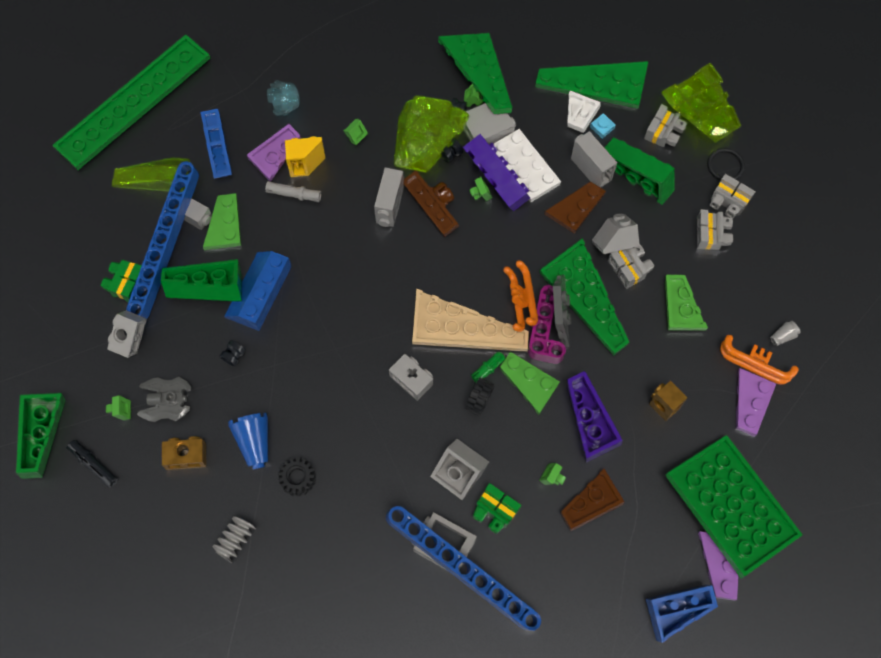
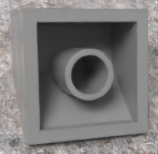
[592,214,640,254]
[430,439,489,500]

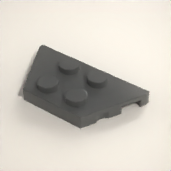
[553,275,571,348]

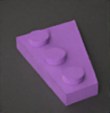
[247,124,301,182]

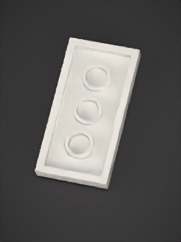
[494,129,561,202]

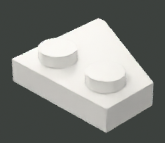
[568,91,601,133]

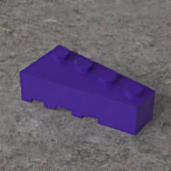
[463,134,530,212]
[567,371,623,463]

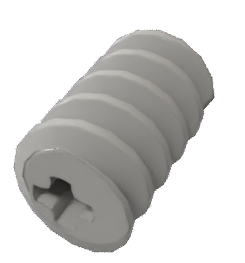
[212,516,256,563]

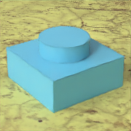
[590,113,616,138]

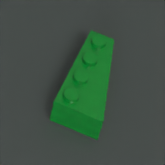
[605,137,675,205]
[161,259,242,301]
[16,393,66,479]

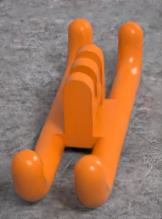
[503,260,538,332]
[720,335,799,385]

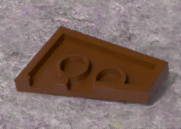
[544,182,606,234]
[561,469,624,531]

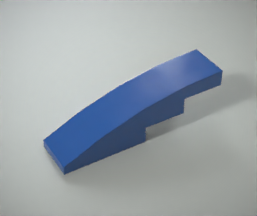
[200,109,232,179]

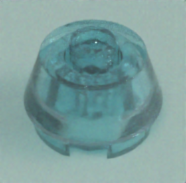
[267,80,300,116]

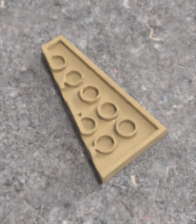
[412,289,529,352]

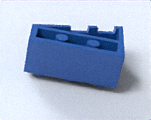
[646,585,718,643]

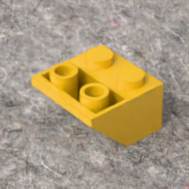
[285,136,325,177]

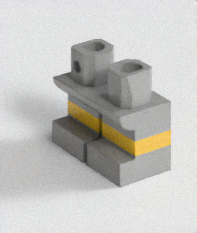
[644,104,687,147]
[710,174,756,218]
[697,209,733,250]
[608,245,654,289]

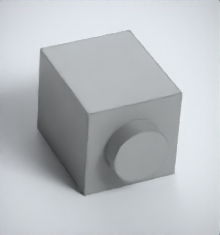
[184,198,212,230]

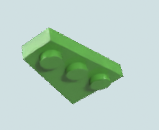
[203,193,241,250]
[665,275,708,331]
[500,352,560,415]

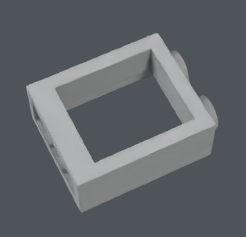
[412,512,477,571]

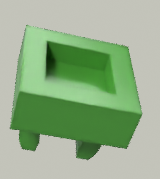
[464,84,484,107]
[343,119,368,145]
[470,177,493,201]
[106,396,131,420]
[539,463,566,485]

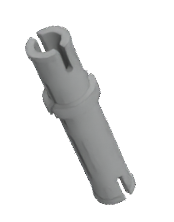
[265,181,321,203]

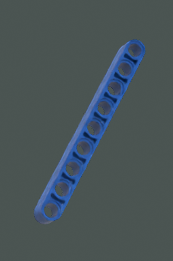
[126,161,199,319]
[386,506,541,631]

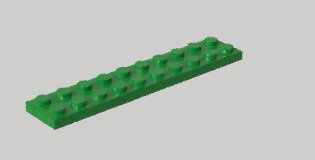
[52,35,211,170]

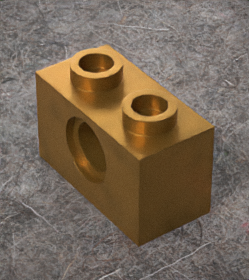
[649,380,687,421]
[162,436,206,470]

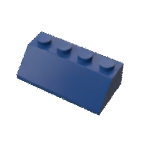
[224,251,291,331]

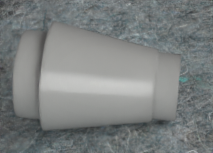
[770,321,801,346]

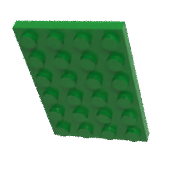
[665,435,803,579]

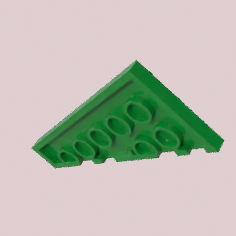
[438,33,512,114]
[535,61,648,109]
[539,238,629,356]

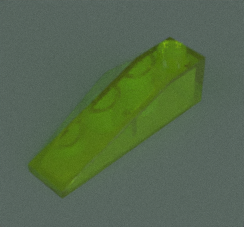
[112,158,190,192]

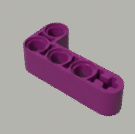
[528,285,566,364]

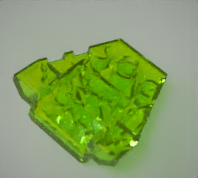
[661,63,741,143]
[394,95,470,172]

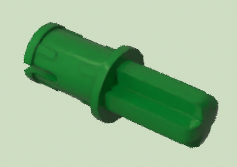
[470,352,505,383]

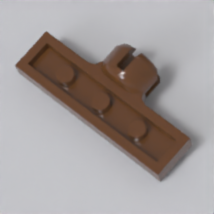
[404,170,459,237]

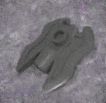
[137,377,191,422]

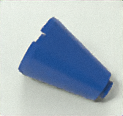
[228,413,268,470]

